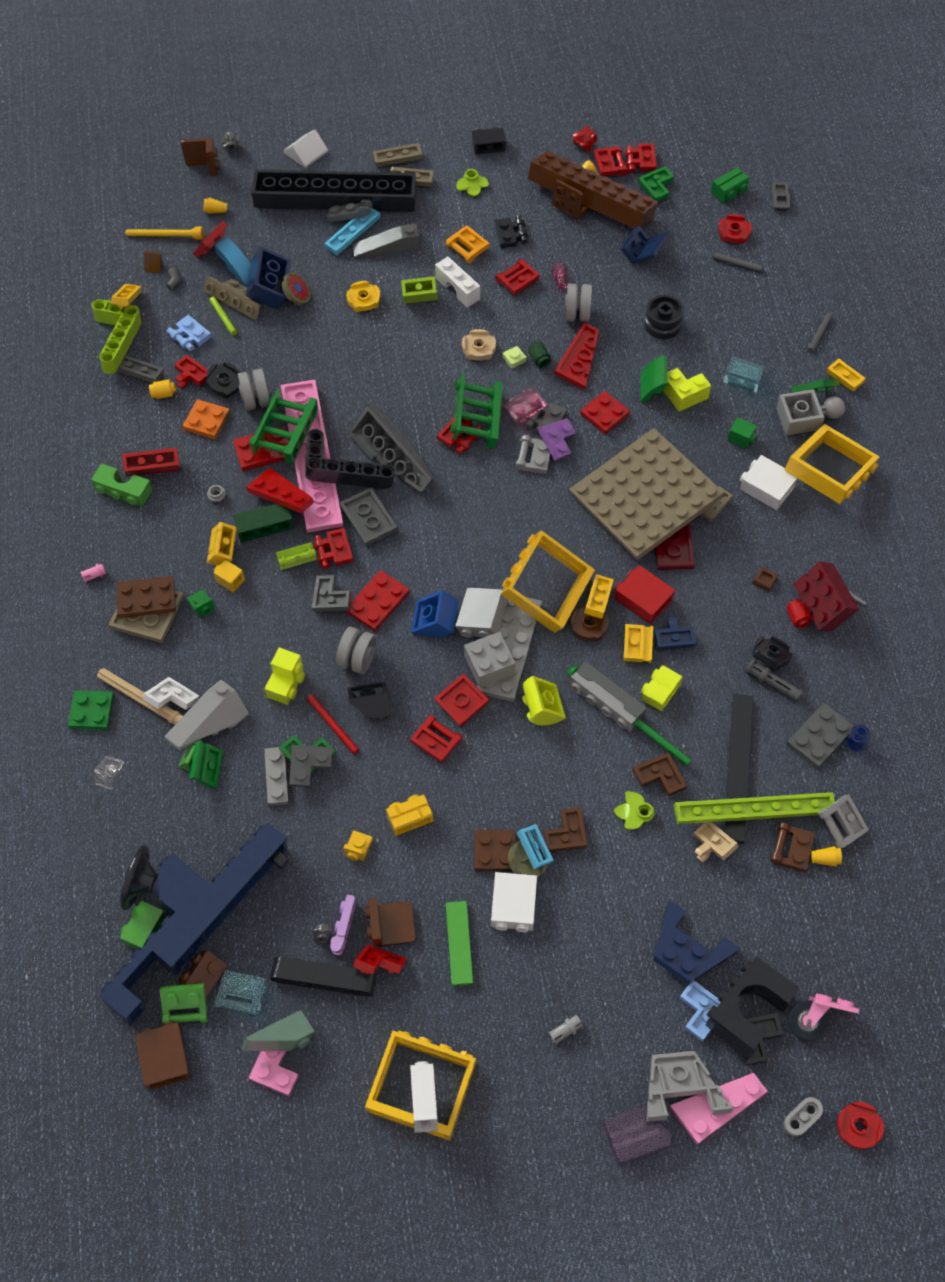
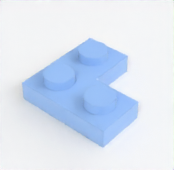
[680,981,721,1042]

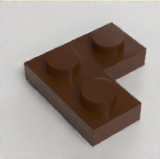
[632,752,687,797]
[543,807,587,852]

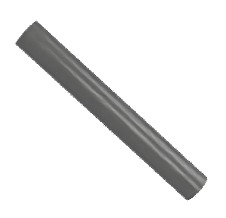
[713,252,763,272]
[807,312,833,353]

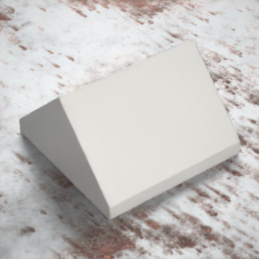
[283,130,328,168]

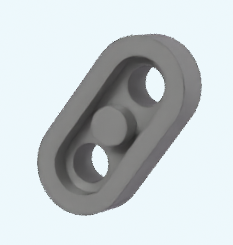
[783,1097,823,1137]

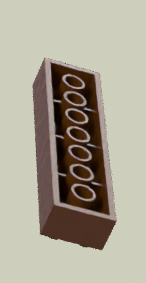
[527,151,658,229]

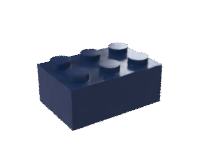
[246,246,291,309]

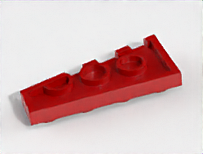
[554,322,599,390]
[246,468,314,513]

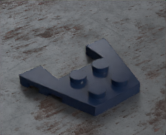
[653,901,740,985]

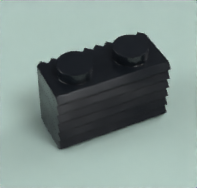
[472,127,506,155]

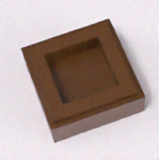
[752,567,778,592]

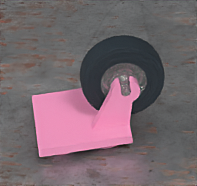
[788,993,859,1041]

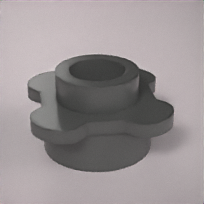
[312,924,333,944]

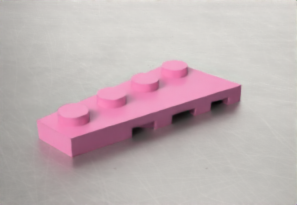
[669,1073,768,1145]

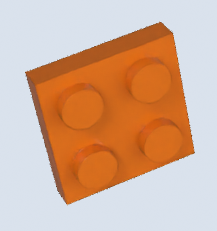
[183,399,230,440]

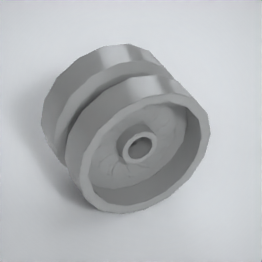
[564,283,592,322]
[237,368,270,411]
[336,627,377,675]

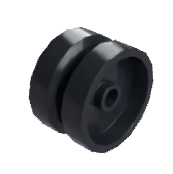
[644,295,684,339]

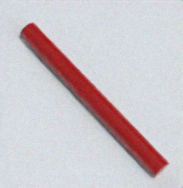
[307,694,359,755]

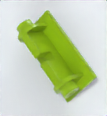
[276,542,317,570]

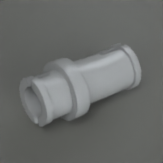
[548,1015,583,1044]

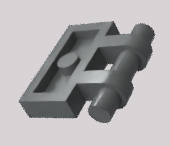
[525,399,567,434]

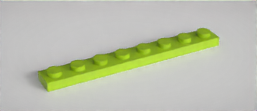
[674,792,835,825]

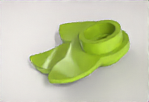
[457,169,488,197]
[614,791,655,830]

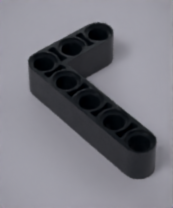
[305,429,395,489]

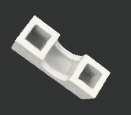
[435,257,480,308]

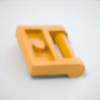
[445,225,489,263]

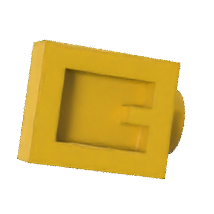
[343,830,373,861]

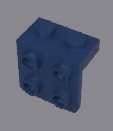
[621,226,669,264]

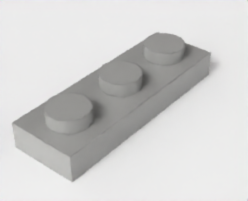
[264,747,289,807]

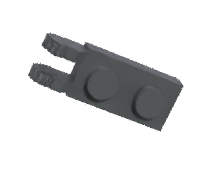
[327,200,373,223]

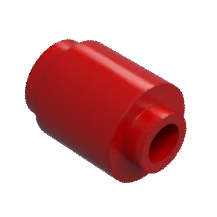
[787,599,812,629]

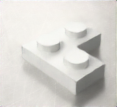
[143,677,199,710]

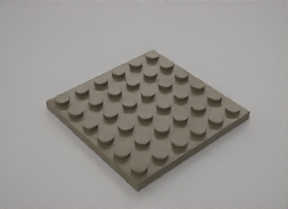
[569,428,724,560]

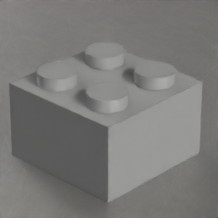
[464,632,516,688]

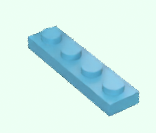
[324,208,381,256]

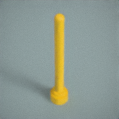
[125,227,204,240]

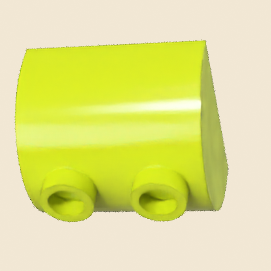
[522,676,566,726]

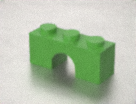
[91,463,153,507]

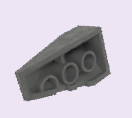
[352,223,420,259]

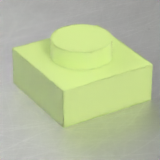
[503,346,526,369]

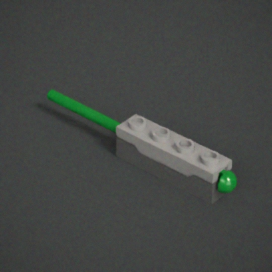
[568,662,692,766]

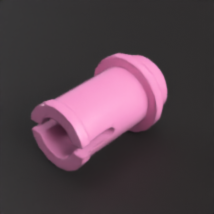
[81,564,106,583]

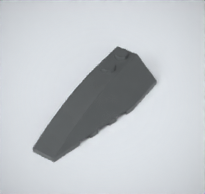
[348,406,434,492]

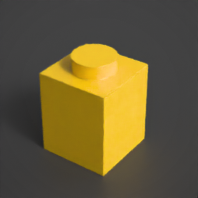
[213,560,245,593]

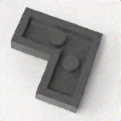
[312,575,352,612]
[289,745,332,787]

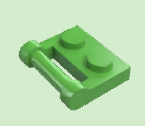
[160,983,208,1024]

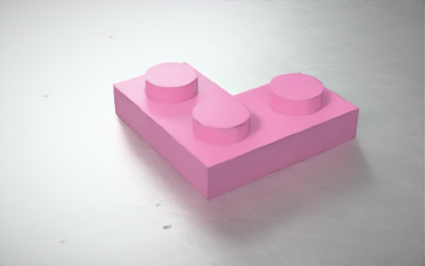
[249,1051,299,1097]

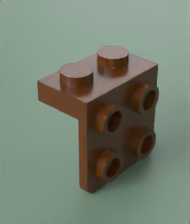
[181,138,220,176]
[552,180,590,220]
[365,898,416,947]

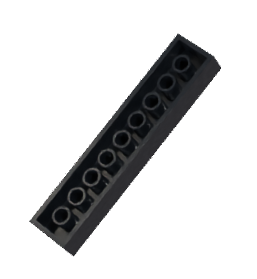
[251,169,417,211]

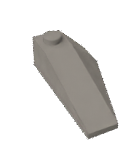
[164,680,249,750]

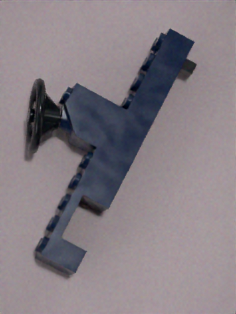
[100,822,288,1026]

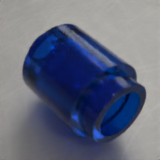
[847,725,871,751]

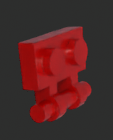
[626,143,656,173]
[437,418,482,454]
[314,528,353,569]

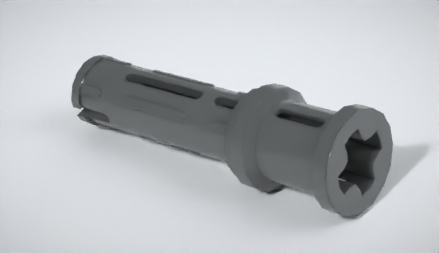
[745,658,803,701]

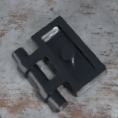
[494,215,528,249]

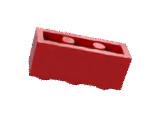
[122,447,181,477]

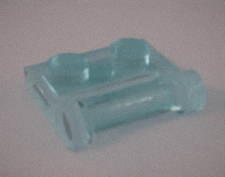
[214,970,267,1016]

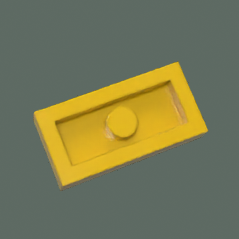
[826,358,866,392]

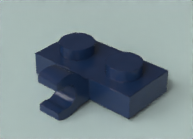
[654,616,696,650]

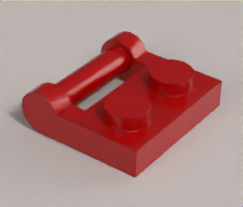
[593,146,629,177]
[495,259,540,296]
[410,715,463,764]

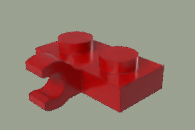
[174,355,208,389]

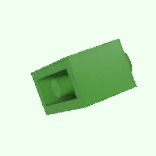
[120,901,167,950]

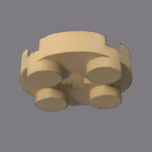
[462,329,496,361]

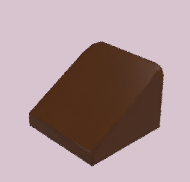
[144,251,163,273]

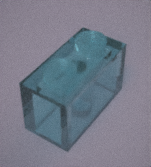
[723,356,765,392]

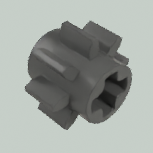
[221,132,241,152]

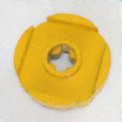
[346,281,380,312]

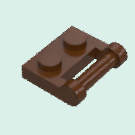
[770,822,815,873]

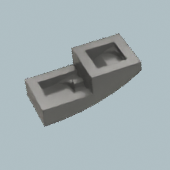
[771,182,790,209]

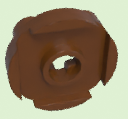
[571,605,609,642]

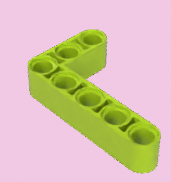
[92,299,142,374]

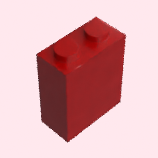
[615,565,675,625]

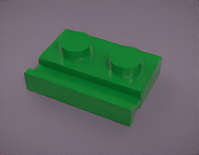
[189,740,223,789]

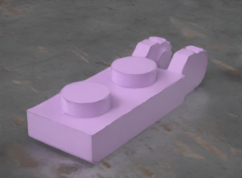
[330,895,357,957]

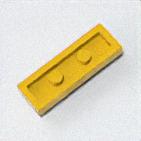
[111,284,142,307]
[584,574,614,619]

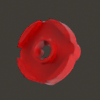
[718,214,752,244]
[837,1102,884,1150]

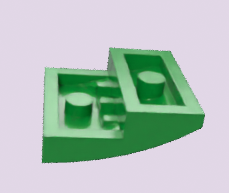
[640,355,668,403]

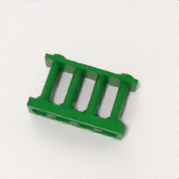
[450,373,503,449]
[250,389,319,465]

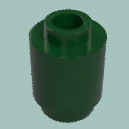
[528,342,551,368]

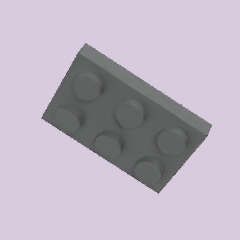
[339,488,398,547]
[786,703,855,769]

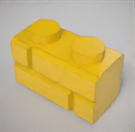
[207,522,237,566]
[386,795,433,836]

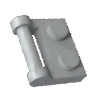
[515,435,551,474]
[818,795,869,848]

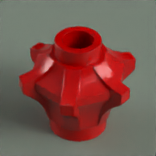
[573,126,597,152]

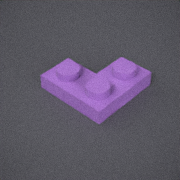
[538,418,576,461]

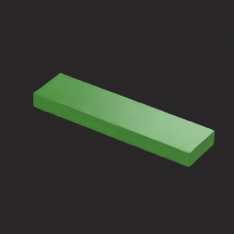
[446,901,473,987]

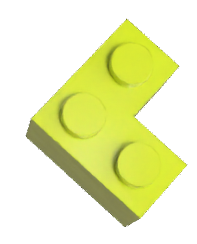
[663,368,711,412]
[264,648,305,705]

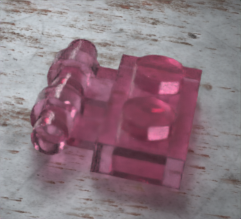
[503,386,547,424]

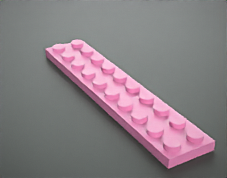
[281,380,343,533]

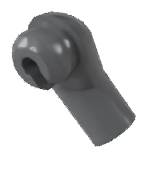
[166,267,181,291]

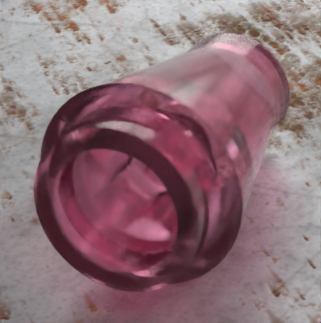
[551,263,568,289]

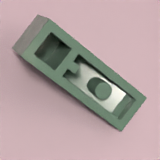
[241,1010,315,1051]

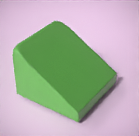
[178,745,195,771]

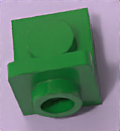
[187,589,215,618]

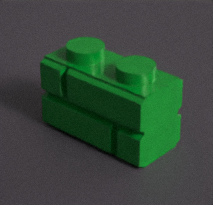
[711,167,749,203]

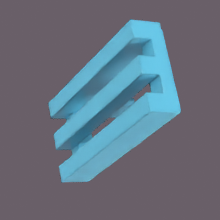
[517,824,554,870]

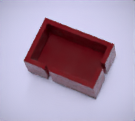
[793,561,859,631]

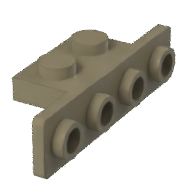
[204,276,261,320]

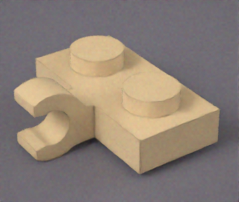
[694,822,738,863]

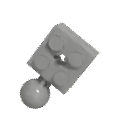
[776,389,845,436]

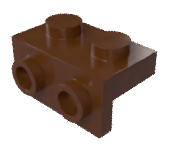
[179,951,227,998]

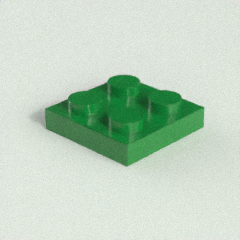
[68,690,114,730]

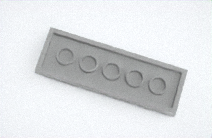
[477,597,542,702]

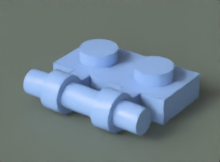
[167,315,212,351]

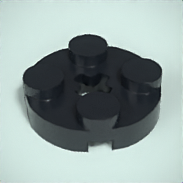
[206,362,240,398]
[752,636,793,670]

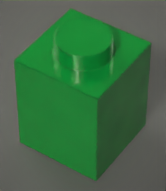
[727,417,757,449]

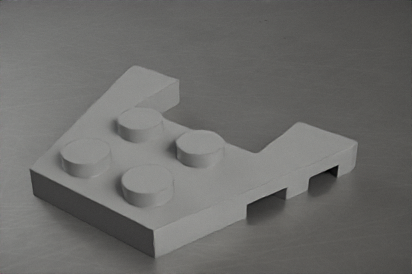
[646,1051,733,1122]

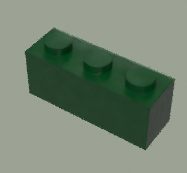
[233,503,294,543]

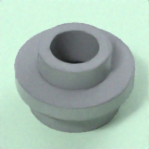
[207,485,226,502]

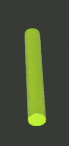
[209,296,237,336]

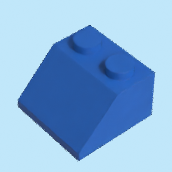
[411,590,459,638]

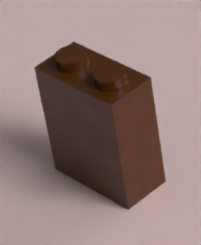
[135,1021,192,1091]

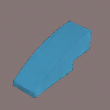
[215,237,251,287]

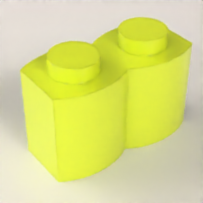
[641,665,683,711]

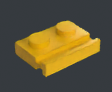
[623,624,653,663]

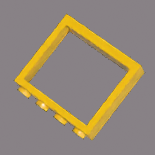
[785,424,879,504]
[500,530,595,633]
[365,1031,476,1141]

